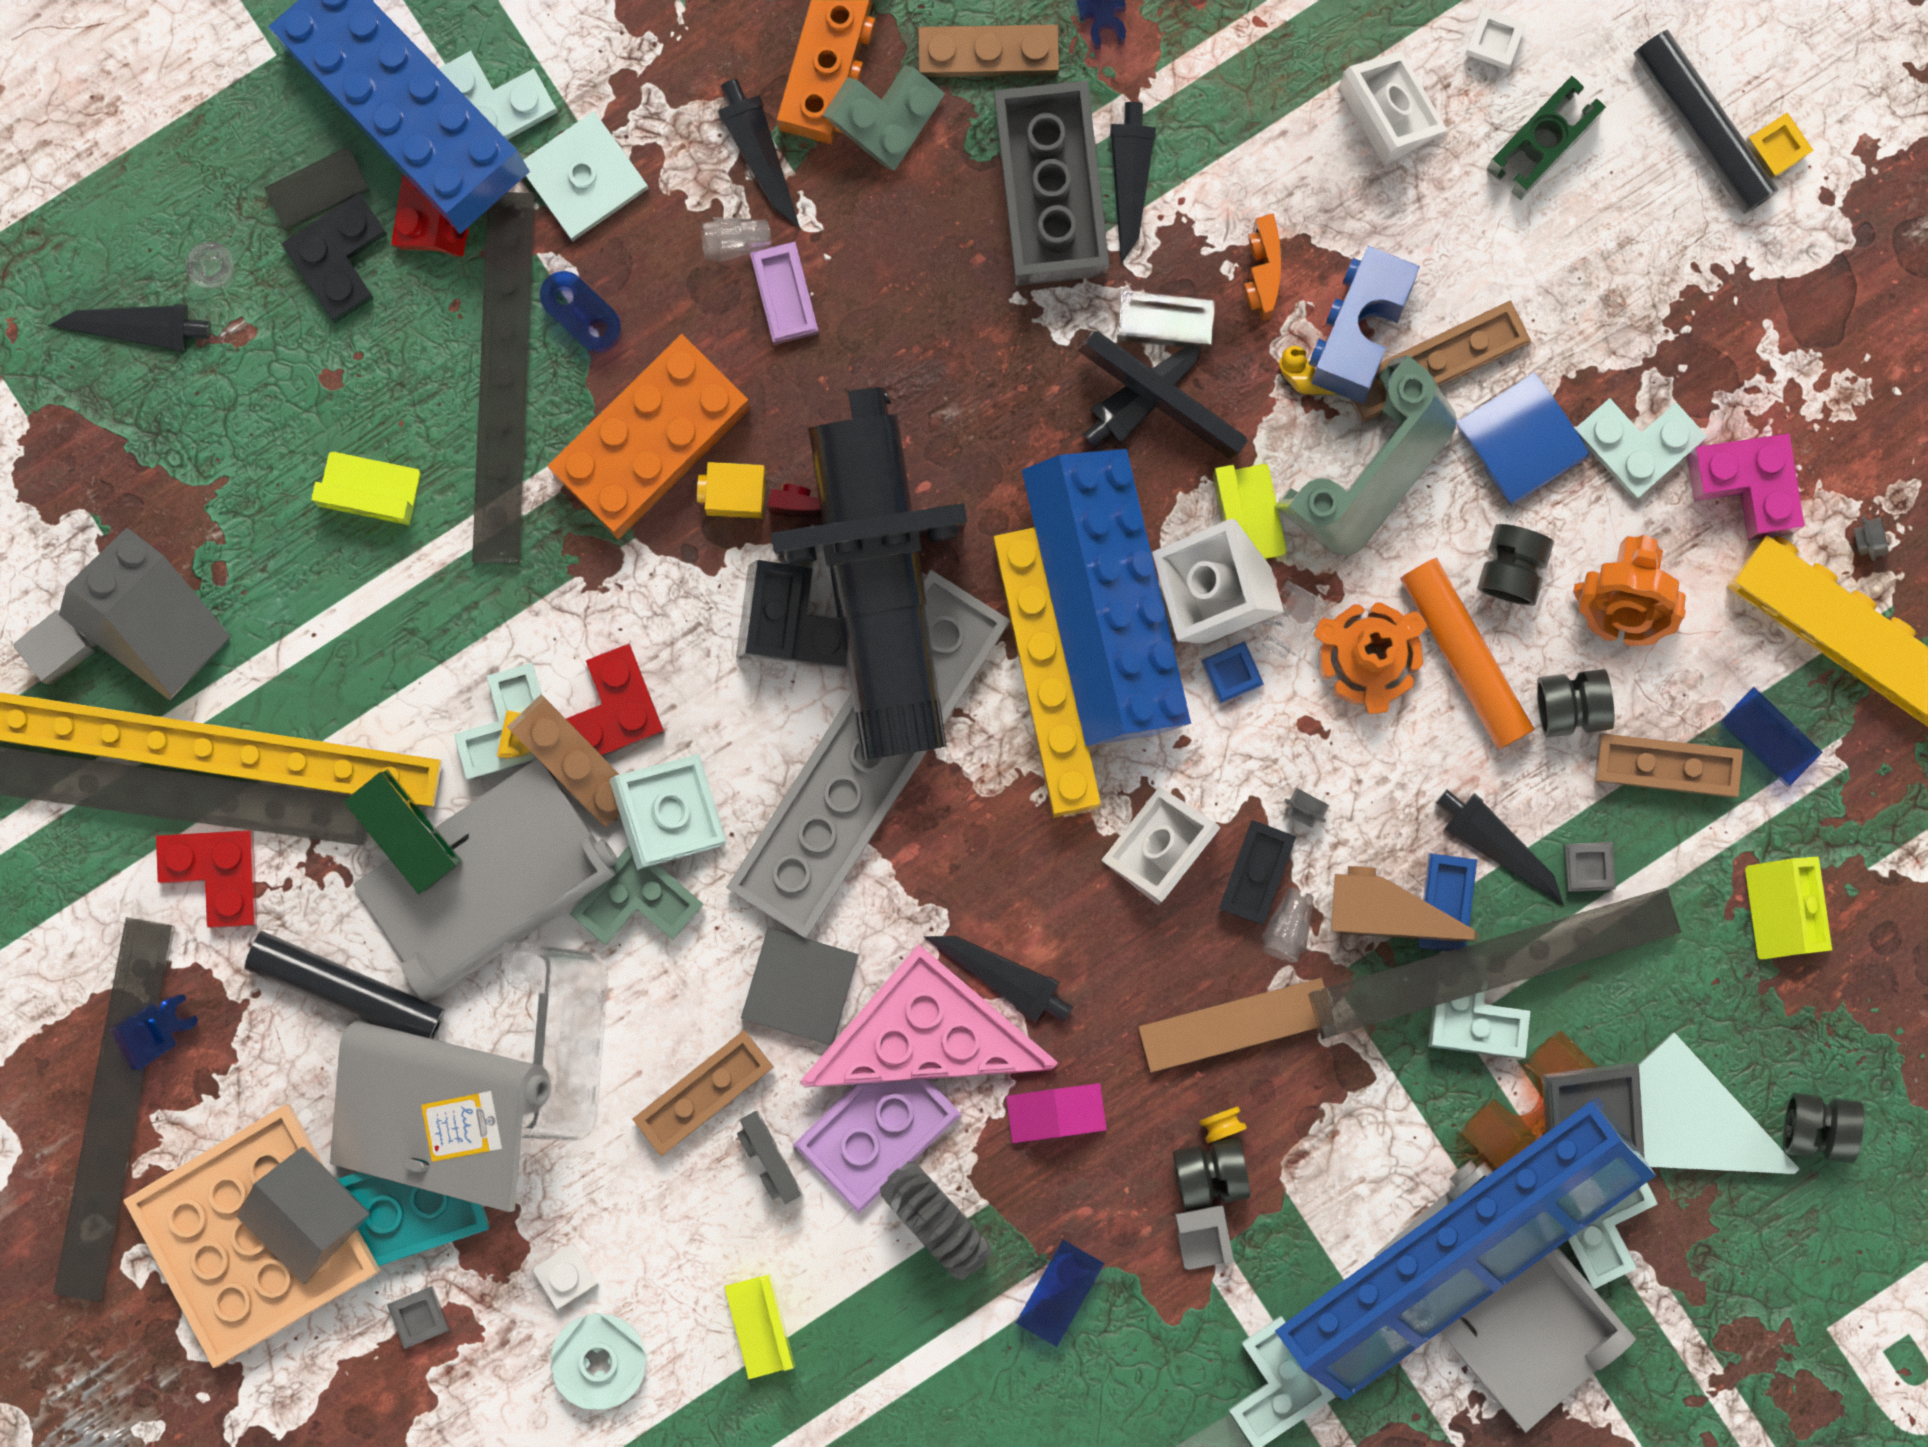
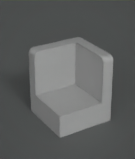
[14,609,95,686]
[1174,1205,1234,1270]

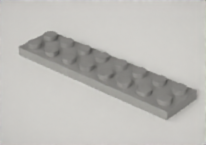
[726,570,1010,939]

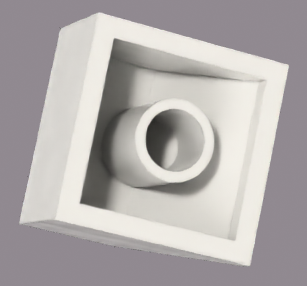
[1152,519,1284,644]

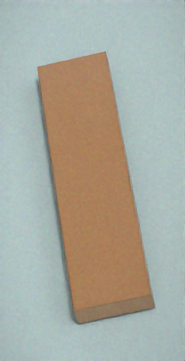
[1350,300,1532,424]
[1138,978,1334,1073]

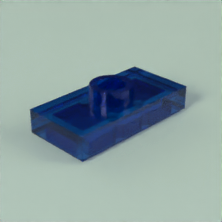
[1719,687,1823,787]

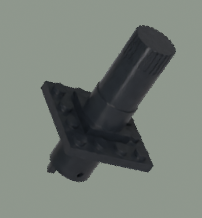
[771,387,967,760]

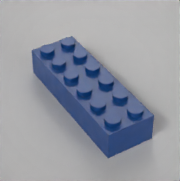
[268,0,530,234]
[1022,449,1192,746]

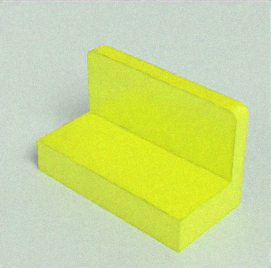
[311,452,421,526]
[1213,464,1287,560]
[1745,856,1832,959]
[724,1273,795,1379]

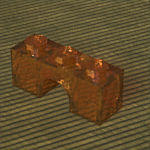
[1456,1030,1598,1171]

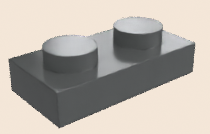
[737,1111,804,1204]

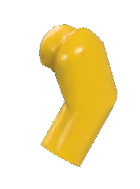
[1279,346,1339,395]

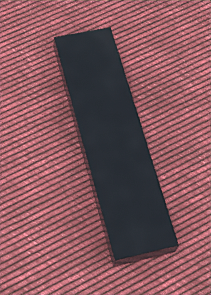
[1077,330,1248,458]

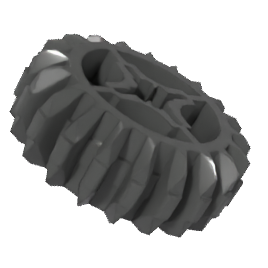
[880,1161,992,1280]

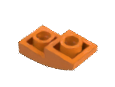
[1243,213,1281,321]

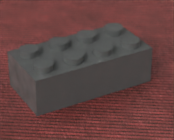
[994,80,1109,286]

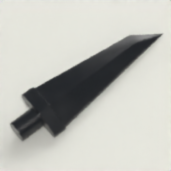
[717,78,800,228]
[1110,101,1156,264]
[48,304,211,352]
[1082,333,1206,449]
[1435,789,1564,906]
[923,936,1073,1023]

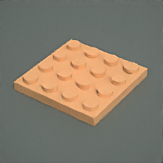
[123,1104,381,1368]

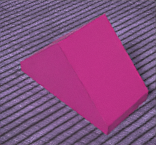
[1006,1083,1107,1143]

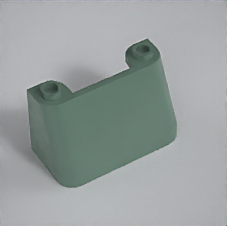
[1275,355,1457,556]

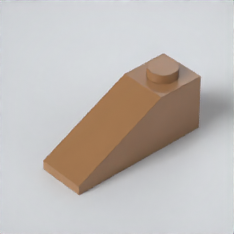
[1331,866,1480,943]

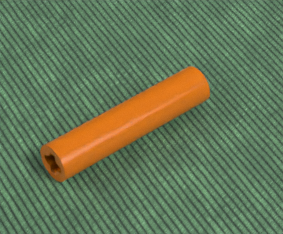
[1400,557,1535,750]

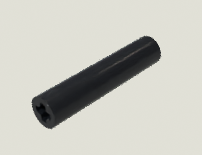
[1633,29,1779,215]
[244,931,445,1039]

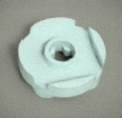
[551,1313,648,1410]

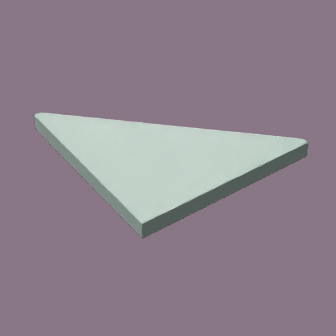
[1638,1033,1800,1174]

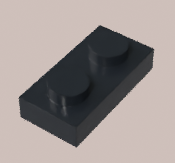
[1218,820,1296,926]

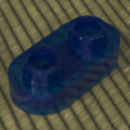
[540,271,622,352]

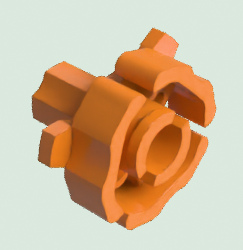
[1573,535,1686,646]
[1313,602,1427,714]

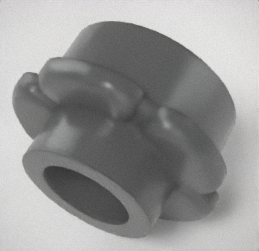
[1854,516,1890,561]
[1284,788,1330,828]

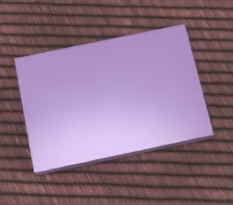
[793,1079,961,1214]

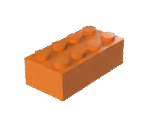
[547,334,751,540]

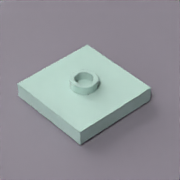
[524,111,649,242]
[609,754,727,870]

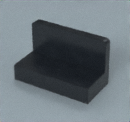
[736,560,804,662]

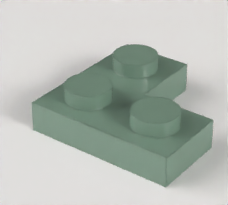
[822,65,945,171]
[570,845,704,946]

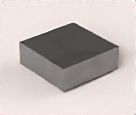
[1563,842,1616,892]
[387,1286,451,1349]

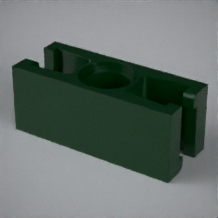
[1487,75,1606,200]
[343,769,462,895]

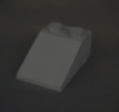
[58,528,231,700]

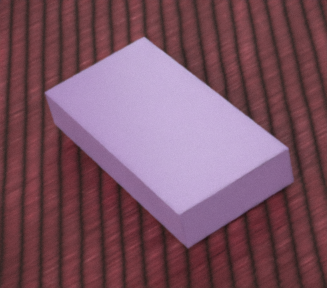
[750,242,819,345]

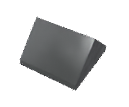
[237,1147,371,1284]

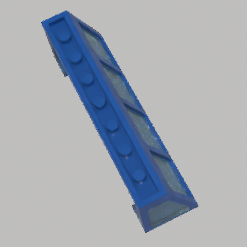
[1275,1097,1657,1401]

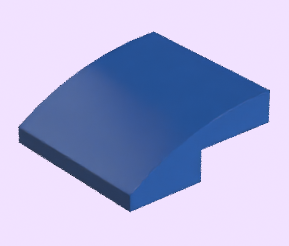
[1457,372,1590,507]

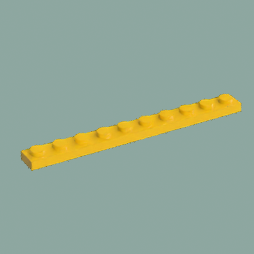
[0,692,442,808]

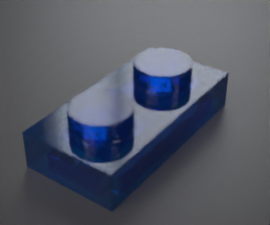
[1015,1239,1105,1347]

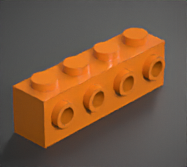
[777,0,882,145]

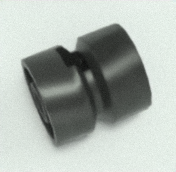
[1477,524,1555,606]
[1537,669,1615,738]
[1783,1092,1864,1163]
[1173,1138,1251,1211]

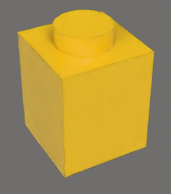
[697,462,766,519]

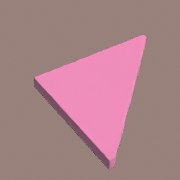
[800,944,1058,1088]

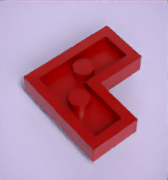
[565,643,664,757]
[156,830,257,928]

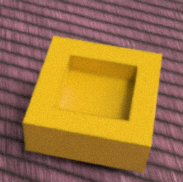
[1746,112,1814,179]

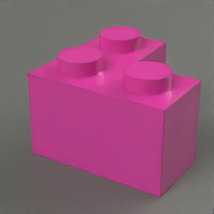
[1687,433,1805,541]

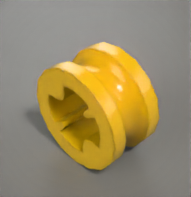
[1199,1106,1247,1143]

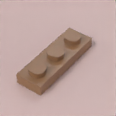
[918,25,1059,77]
[507,694,620,828]
[1594,733,1743,798]
[632,1030,774,1157]

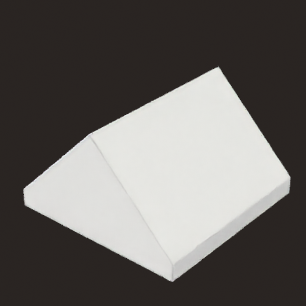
[1338,51,1448,167]
[1102,786,1221,906]

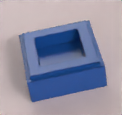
[1201,641,1264,704]

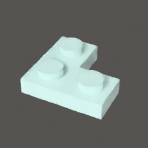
[438,51,558,140]
[1575,398,1707,501]
[454,663,542,781]
[1428,951,1531,1060]
[1568,1183,1658,1289]
[1228,1316,1335,1447]

